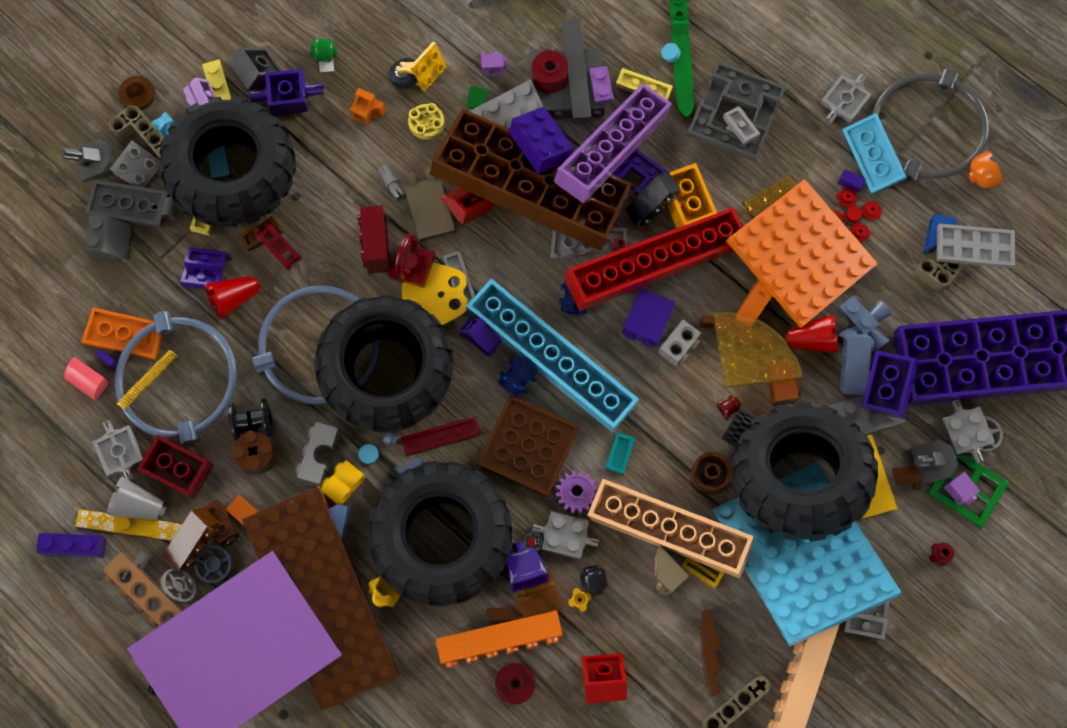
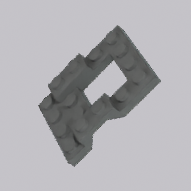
[687,61,786,162]

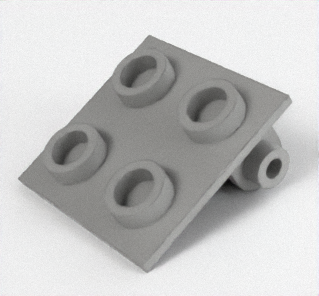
[110,140,160,187]

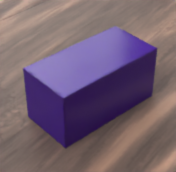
[838,169,865,193]

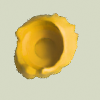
[368,576,400,607]

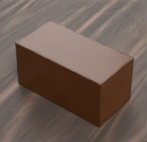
[487,607,513,622]

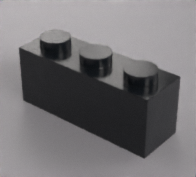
[625,172,681,226]

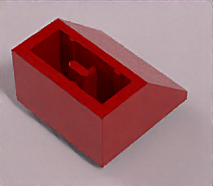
[440,187,493,225]

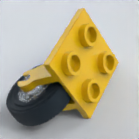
[389,42,447,92]

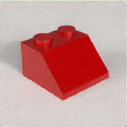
[582,653,627,704]

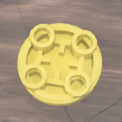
[408,103,445,140]

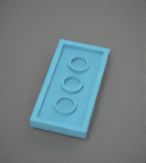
[842,113,907,194]

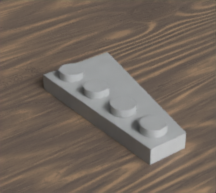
[550,227,627,260]

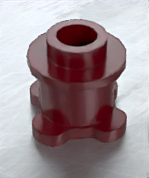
[716,395,741,420]
[929,543,954,566]

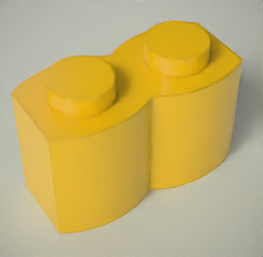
[321,460,365,505]

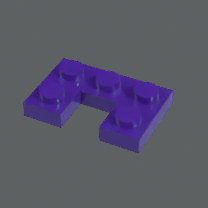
[612,149,668,196]

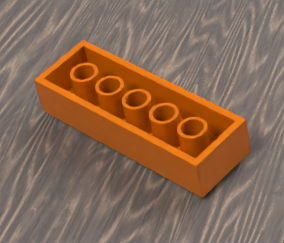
[436,610,562,668]

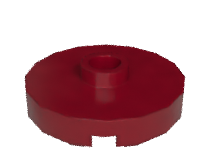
[495,663,535,704]

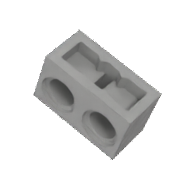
[658,320,701,366]

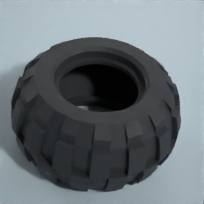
[314,295,453,433]

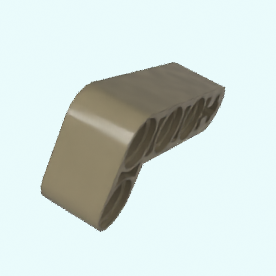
[109,106,164,160]
[915,258,965,291]
[702,676,770,728]

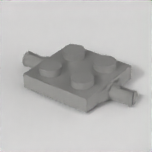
[820,74,872,123]
[942,399,995,464]
[92,420,144,481]
[532,511,599,560]

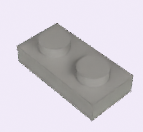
[723,106,760,145]

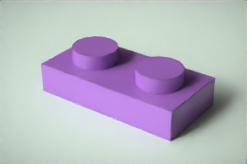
[589,66,614,105]

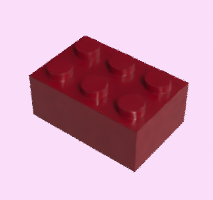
[357,205,391,274]
[137,435,214,500]

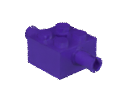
[250,69,324,116]

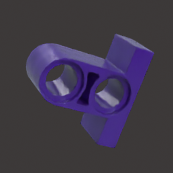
[458,317,502,357]

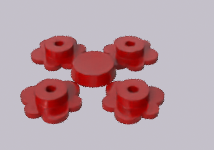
[834,188,882,243]

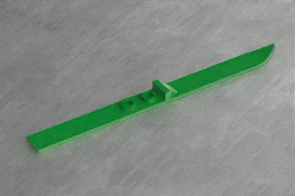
[669,0,694,119]

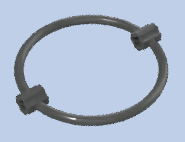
[872,68,989,183]

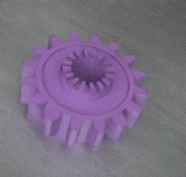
[555,470,598,514]

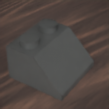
[230,47,282,90]
[83,215,133,261]

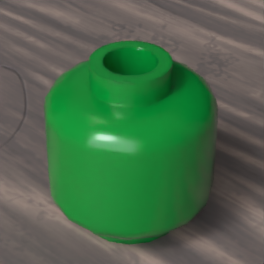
[310,38,337,63]

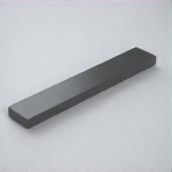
[562,19,591,121]

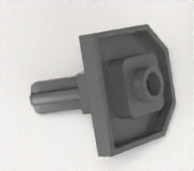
[61,138,113,182]
[910,439,958,485]

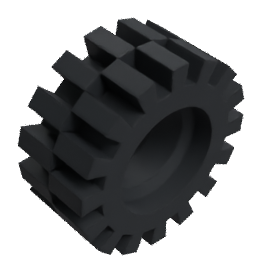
[722,409,753,447]

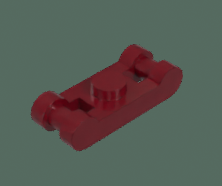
[254,222,302,271]

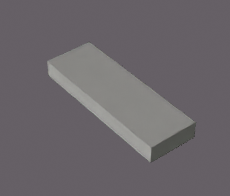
[442,251,475,308]

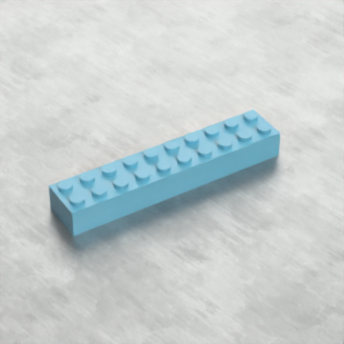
[466,279,639,433]

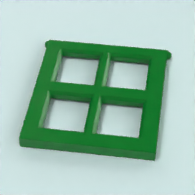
[927,450,1009,529]

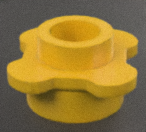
[568,588,591,612]

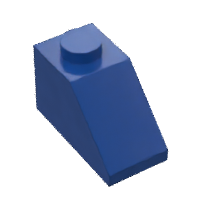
[923,213,957,254]

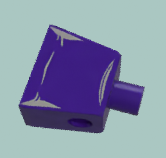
[507,542,549,593]

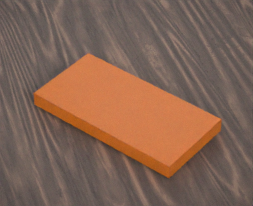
[81,307,164,361]

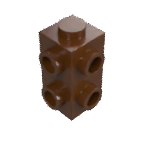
[205,499,240,546]

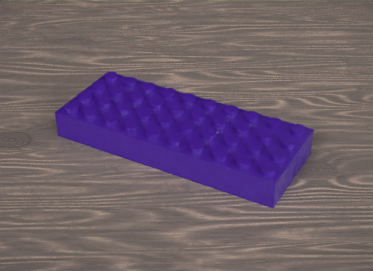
[893,310,1067,406]

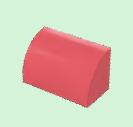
[64,357,110,401]

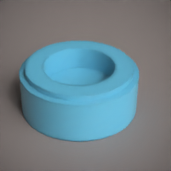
[661,43,680,62]
[359,444,379,465]

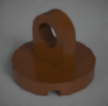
[118,76,156,110]

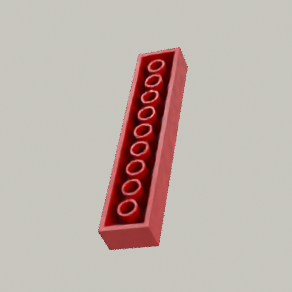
[563,207,743,311]

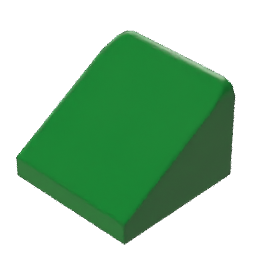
[466,86,488,109]

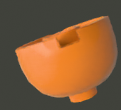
[968,151,1003,189]

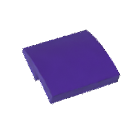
[180,247,226,289]

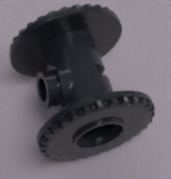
[228,398,273,441]

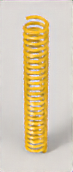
[117,350,177,410]

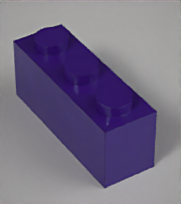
[36,533,106,558]

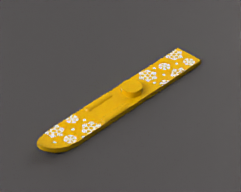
[75,509,182,541]

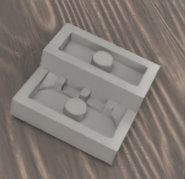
[844,601,890,639]

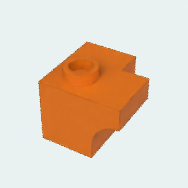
[350,88,386,125]

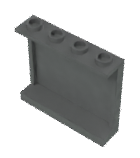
[529,49,605,120]

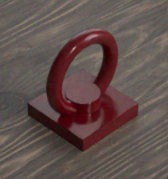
[388,234,437,288]

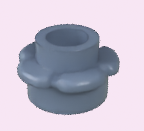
[382,430,399,446]

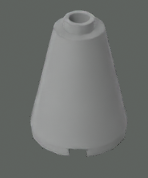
[107,477,167,520]

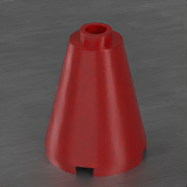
[204,276,261,319]
[785,315,838,353]

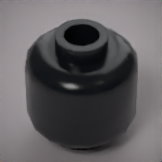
[580,565,608,596]

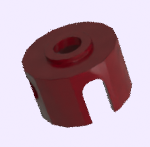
[531,50,568,94]

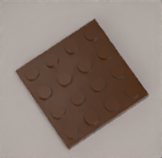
[477,395,580,497]

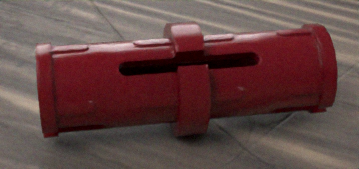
[610,238,626,252]

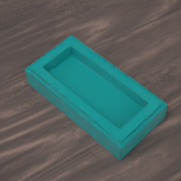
[605,432,635,475]

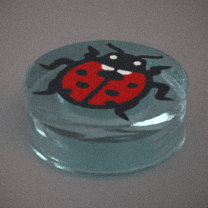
[523,532,543,552]

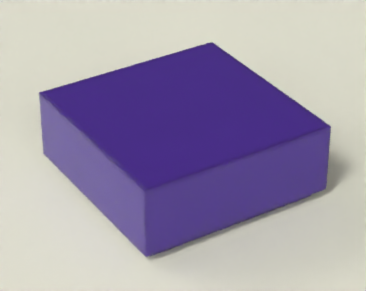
[96,349,117,370]

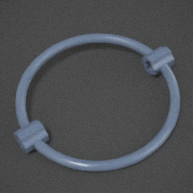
[252,285,384,405]
[115,311,237,445]

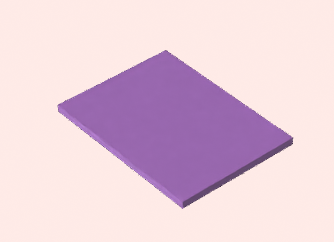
[127,551,342,728]

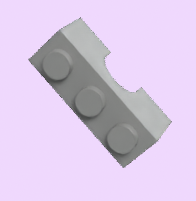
[296,422,341,487]

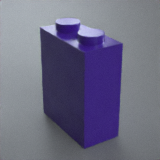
[622,288,675,348]

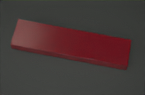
[401,416,481,457]

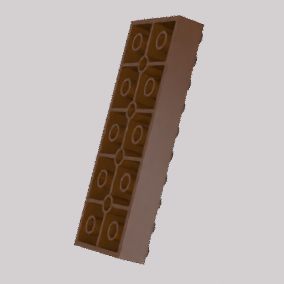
[430,108,632,251]
[242,486,399,711]

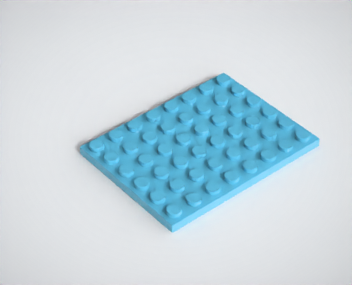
[712,462,901,647]

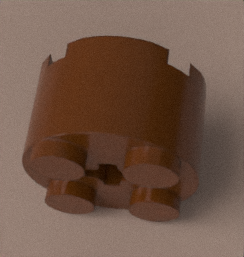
[232,431,277,474]
[690,452,732,495]

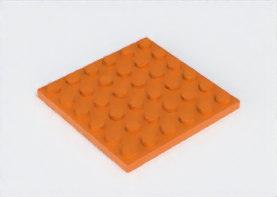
[726,179,878,328]

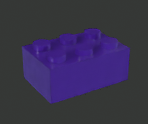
[509,106,574,174]
[862,350,918,419]

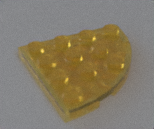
[712,312,803,388]

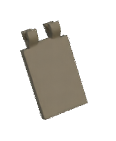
[405,167,455,242]

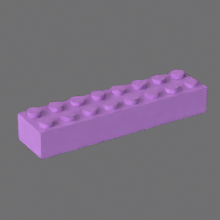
[554,83,672,204]

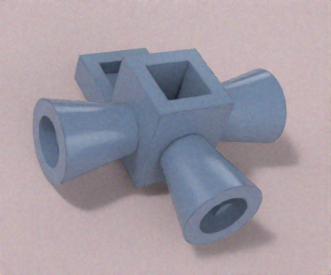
[837,295,891,353]

